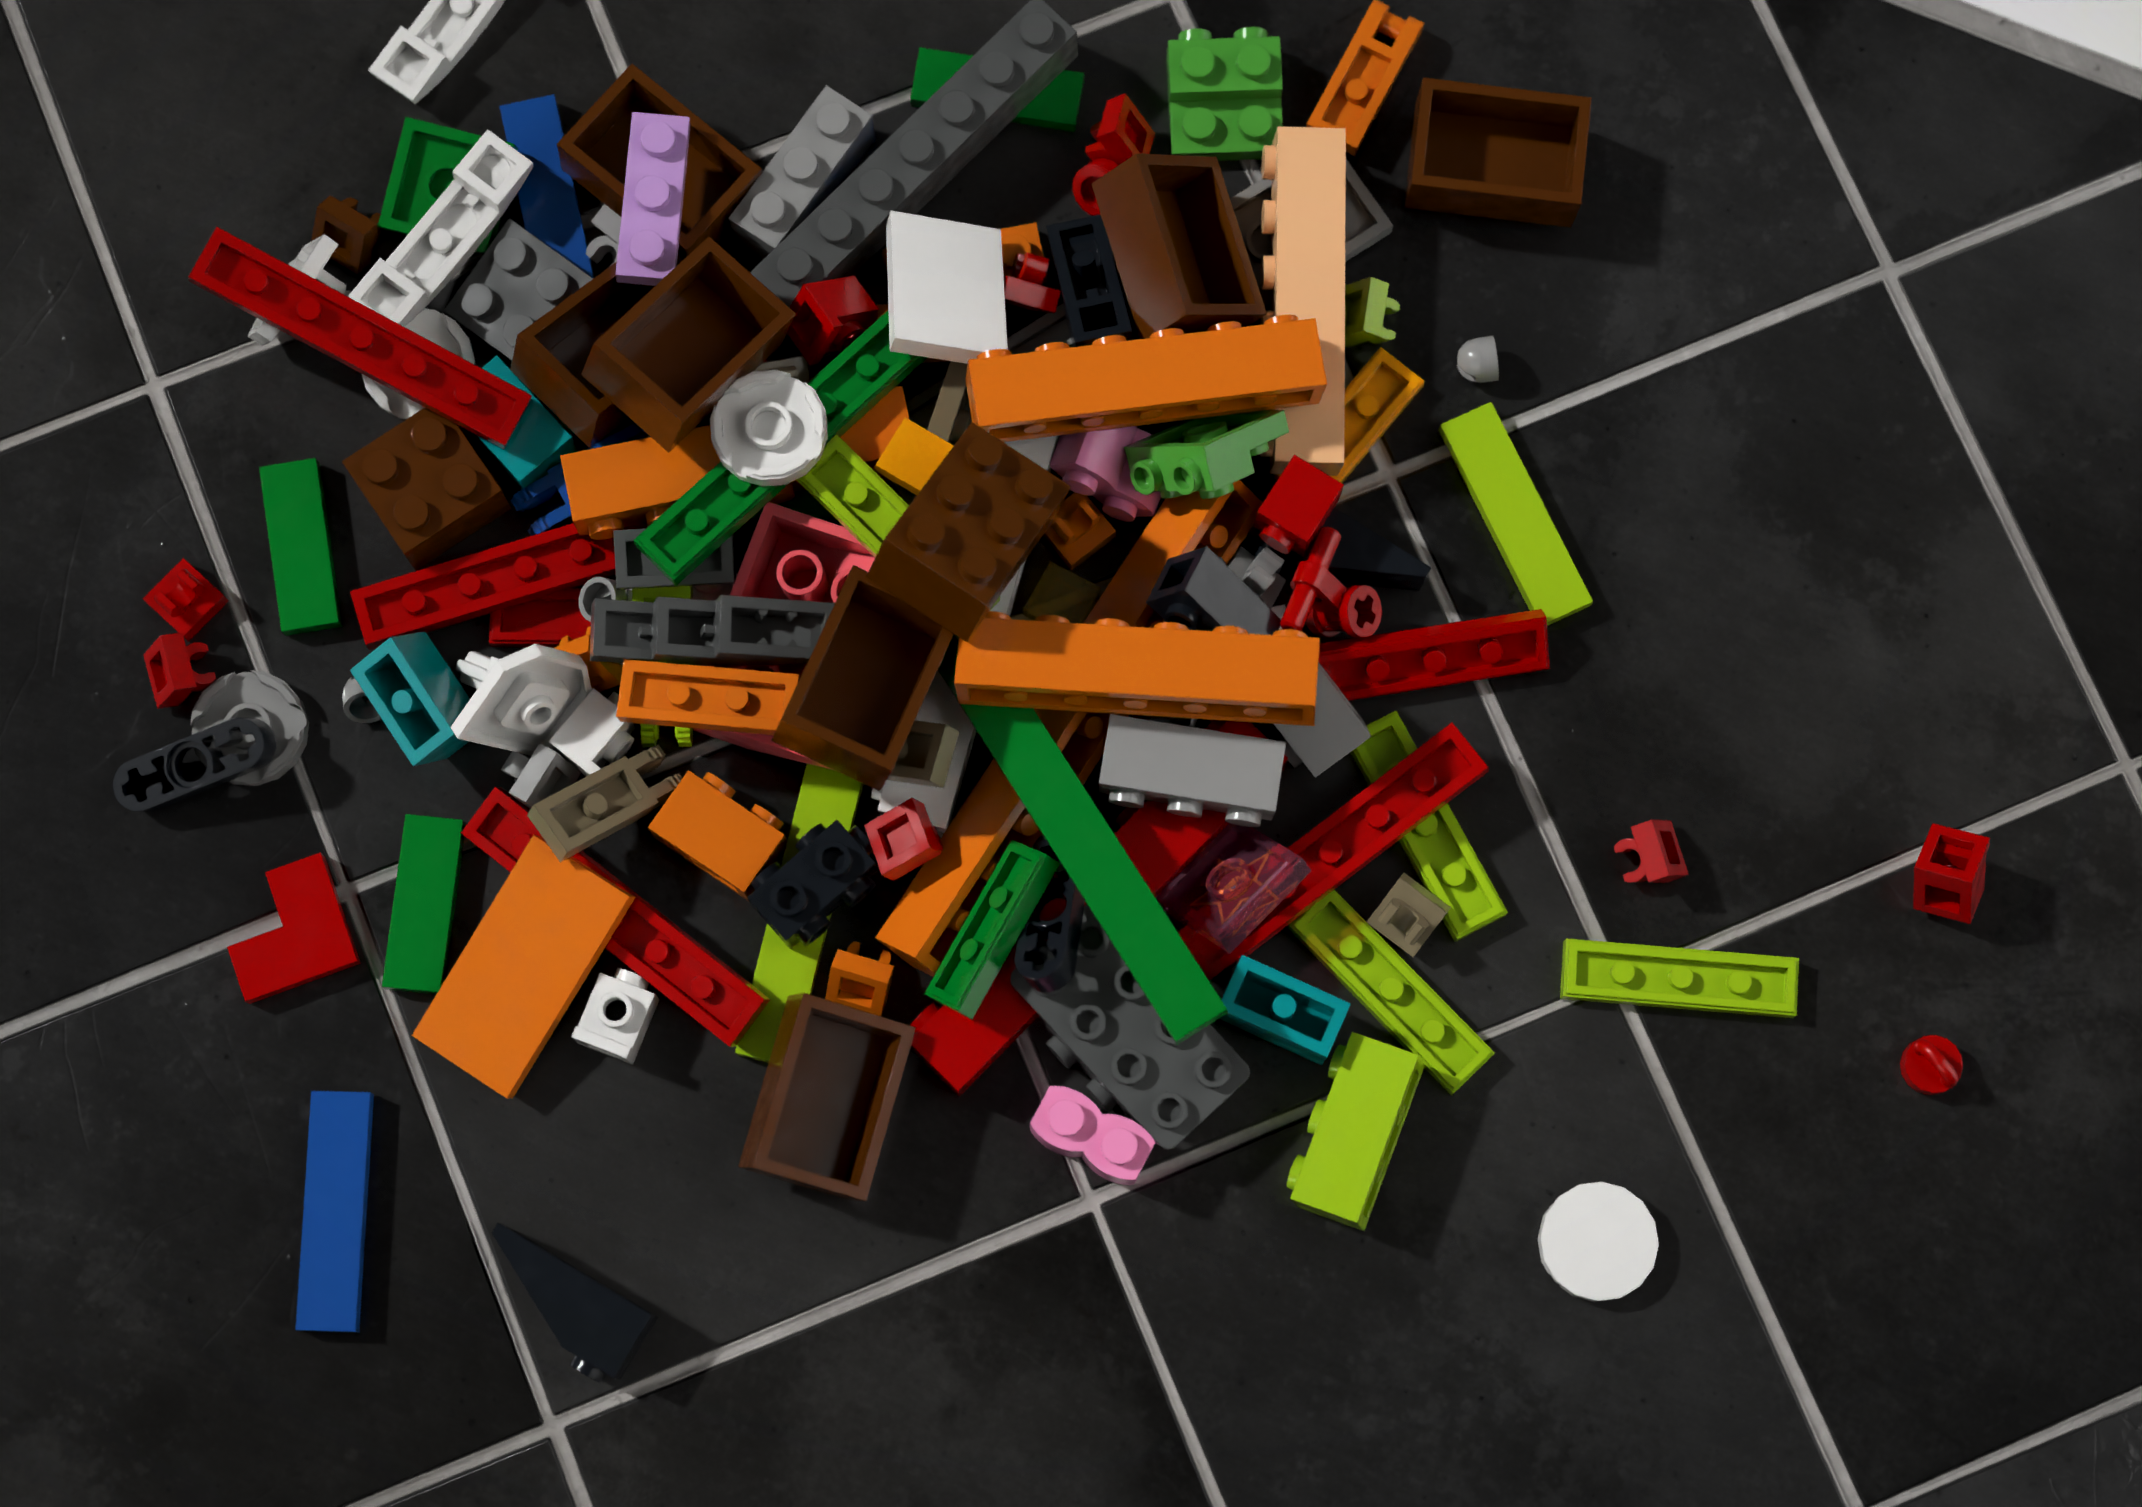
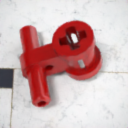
[1280,527,1382,637]

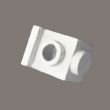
[548,688,635,777]
[571,968,659,1065]

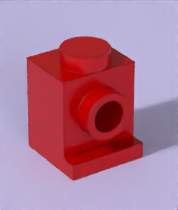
[787,276,879,365]
[1913,823,1990,924]

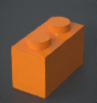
[648,770,787,901]

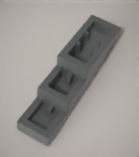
[590,595,835,666]

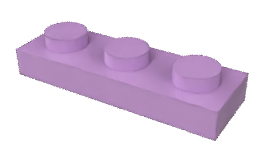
[615,112,691,286]

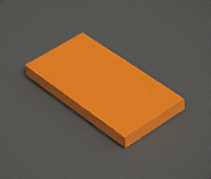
[411,835,636,1099]

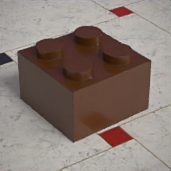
[342,408,512,571]

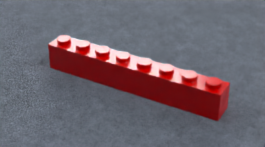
[910,720,1288,1097]

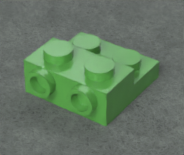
[1166,27,1283,161]
[1124,410,1289,499]

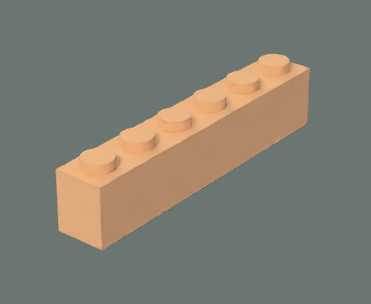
[1260,126,1346,476]

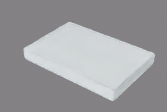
[886,211,1008,364]

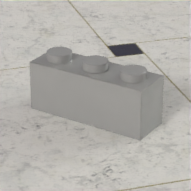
[728,85,876,260]
[1098,714,1286,827]

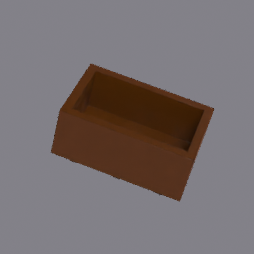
[557,64,762,264]
[1404,77,1592,228]
[1092,153,1267,339]
[581,237,796,453]
[510,262,655,448]
[866,422,1071,642]
[771,565,954,791]
[738,993,916,1201]

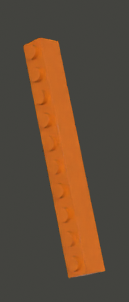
[875,480,1263,977]

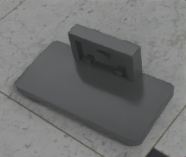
[1011,905,1250,1150]

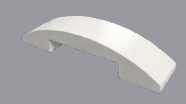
[368,0,505,104]
[348,129,534,327]

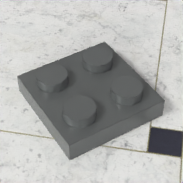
[444,218,593,360]

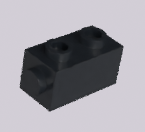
[1146,546,1281,635]
[747,820,879,949]

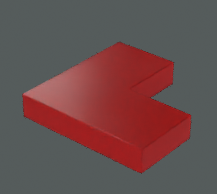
[227,852,361,1004]

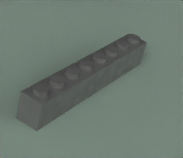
[750,0,1078,307]

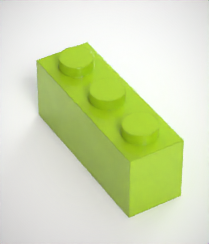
[1287,1032,1425,1231]

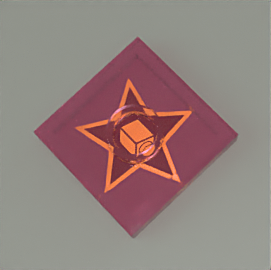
[1156,823,1311,954]

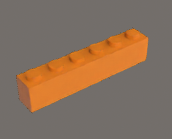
[965,315,1327,442]
[560,386,910,540]
[954,611,1320,726]

